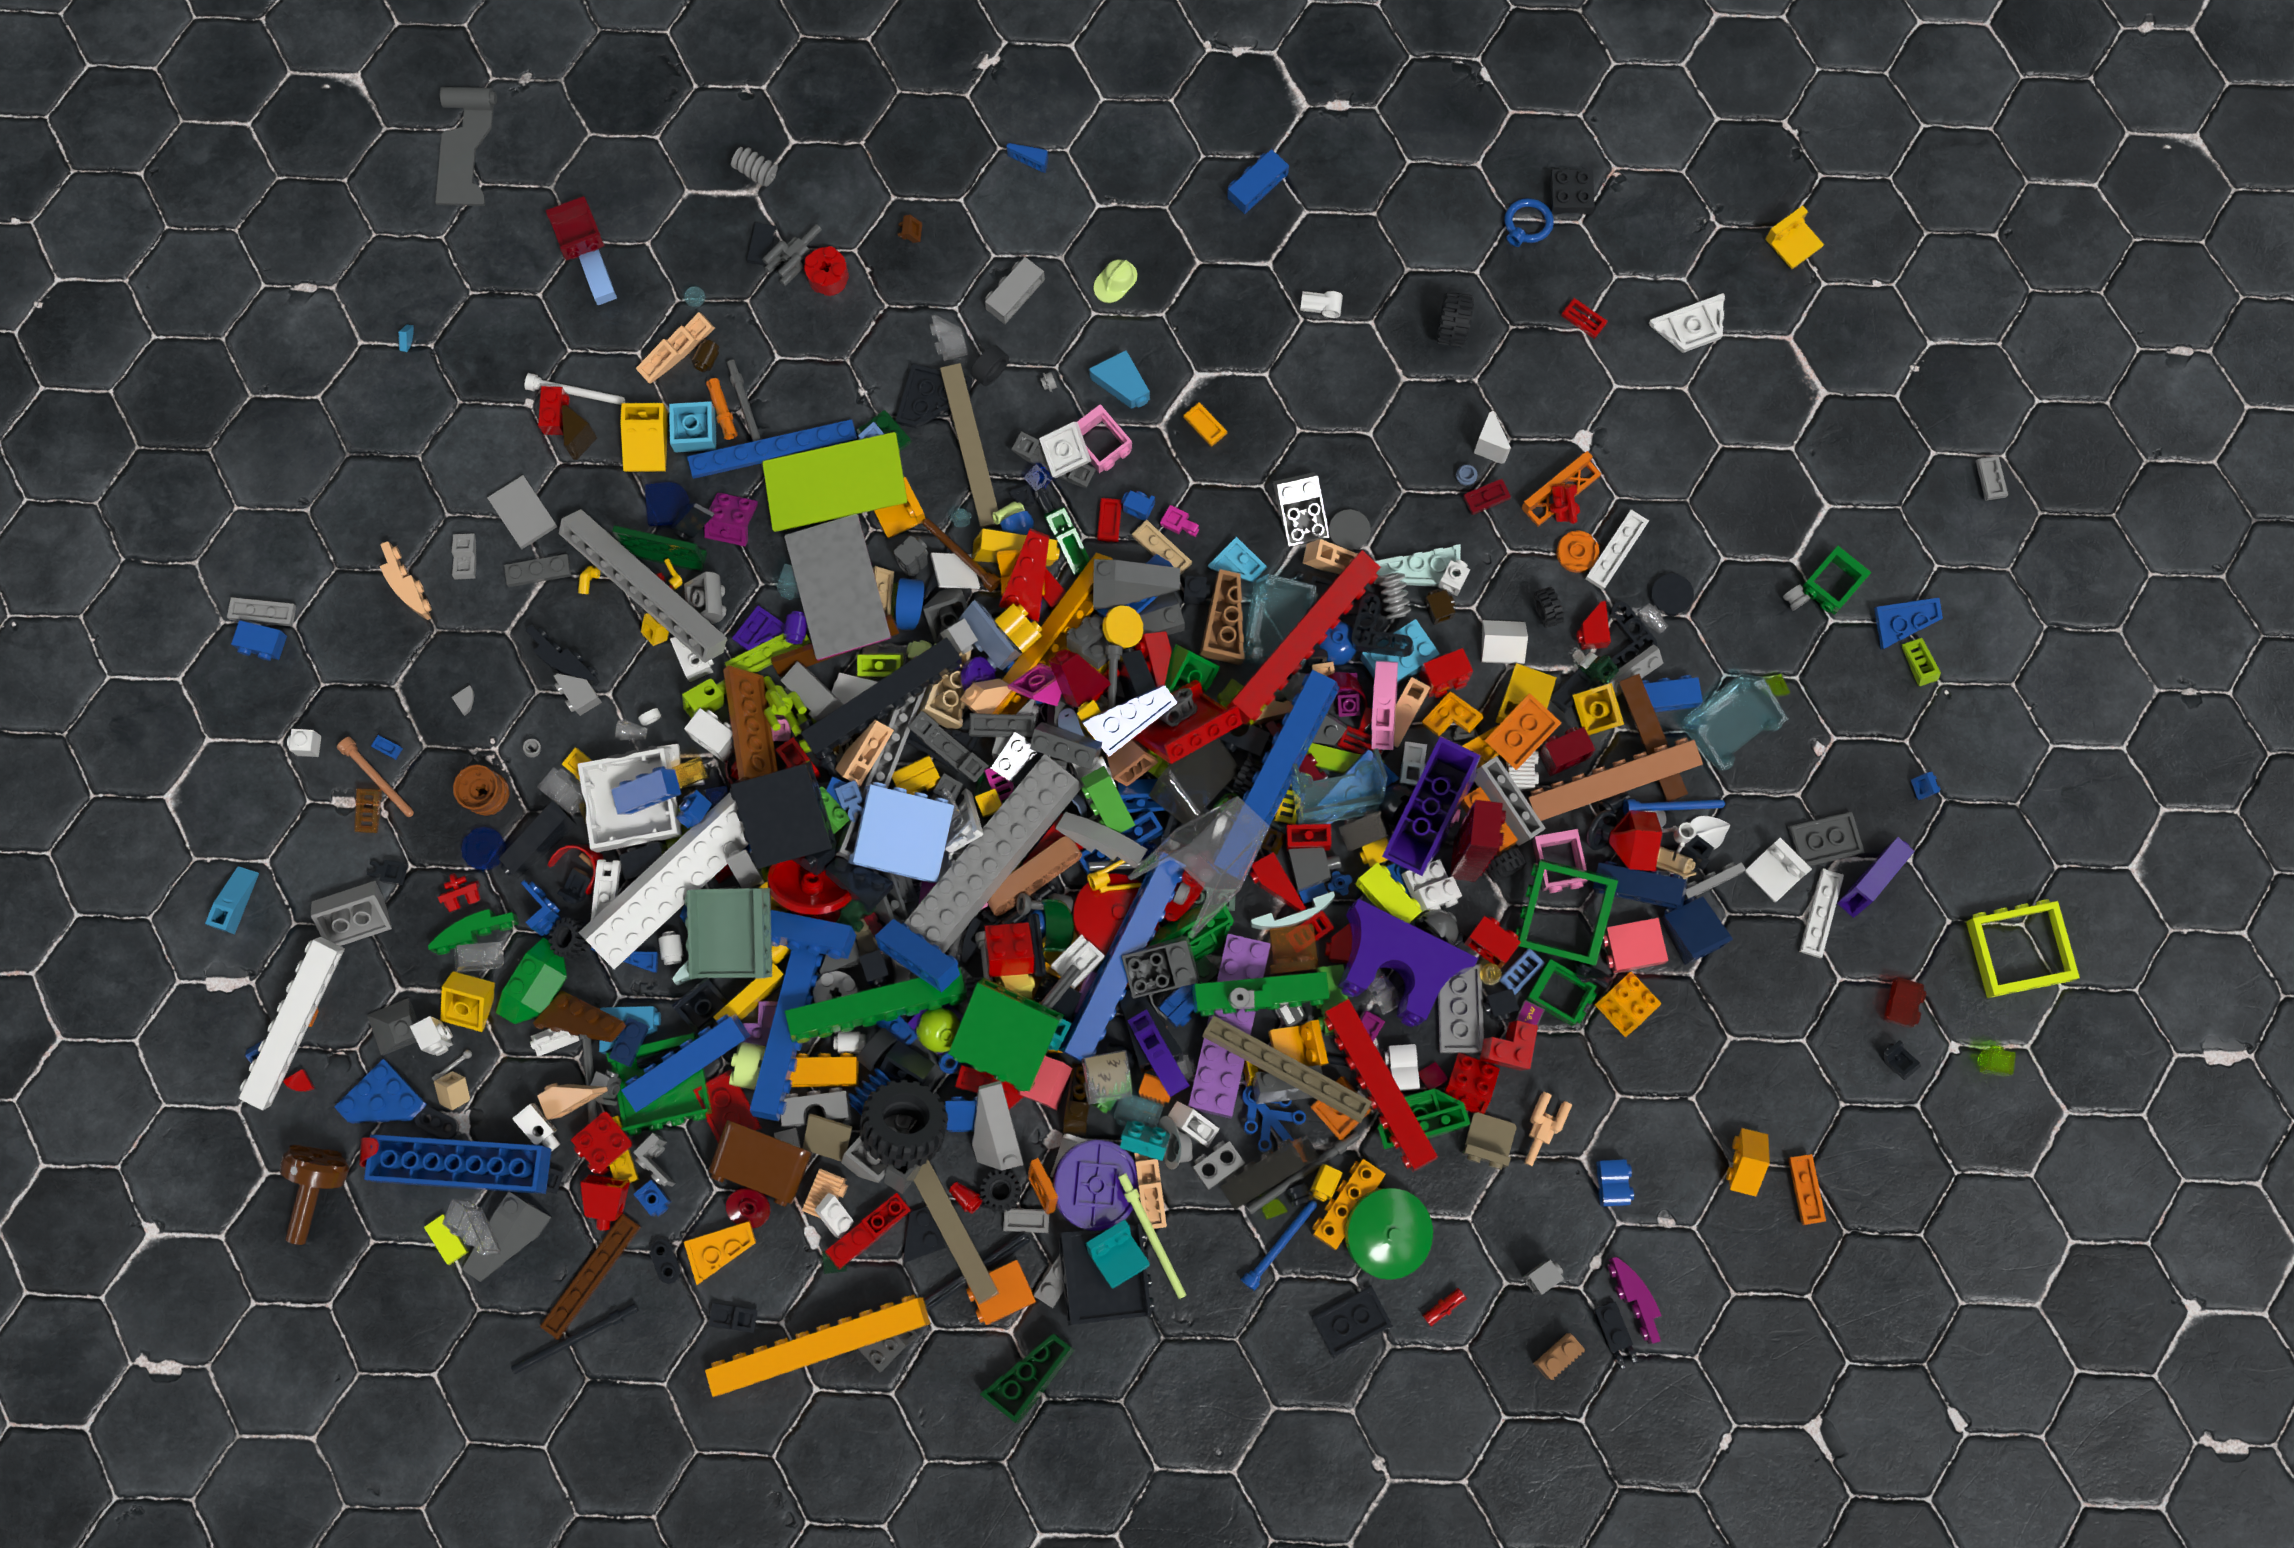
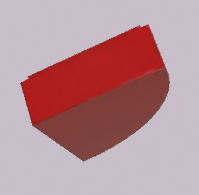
[283,1069,315,1092]

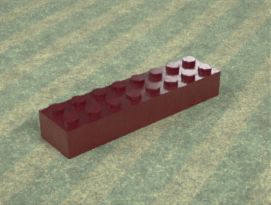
[1450,799,1506,882]

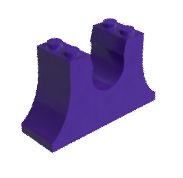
[1382,736,1481,876]
[1337,899,1478,1027]

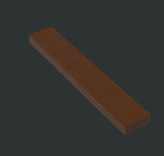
[771,614,899,677]
[1618,674,1688,802]
[540,1214,641,1340]

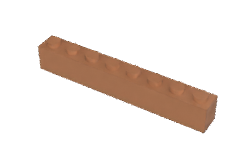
[1526,737,1703,821]

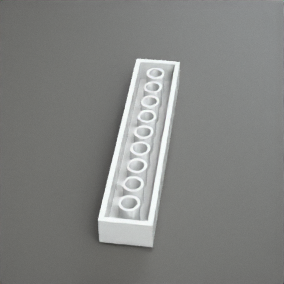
[578,793,749,969]

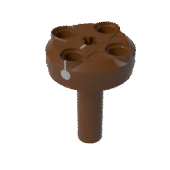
[280,1145,349,1245]

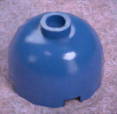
[1319,622,1357,665]

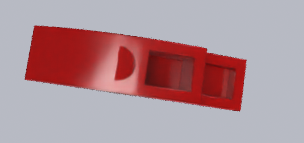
[825,1193,911,1270]

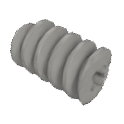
[731,147,778,187]
[1379,573,1411,619]

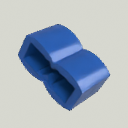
[1597,1159,1634,1207]

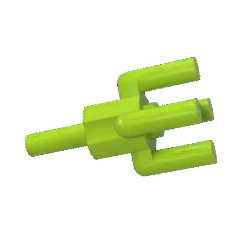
[764,676,807,732]

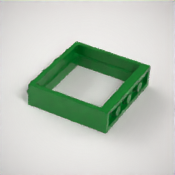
[1516,858,1618,966]

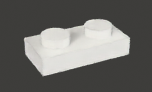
[815,1193,854,1239]

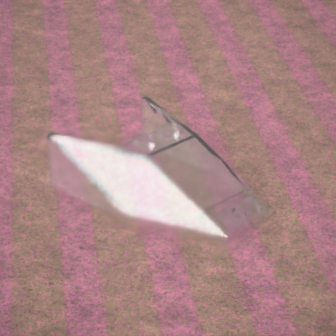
[1128,796,1270,939]

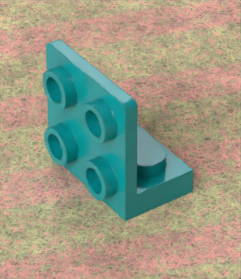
[1120,1120,1170,1161]
[1086,1219,1150,1288]

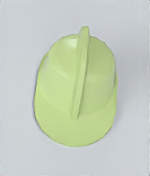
[1093,260,1137,303]

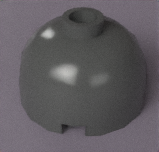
[1415,909,1458,945]

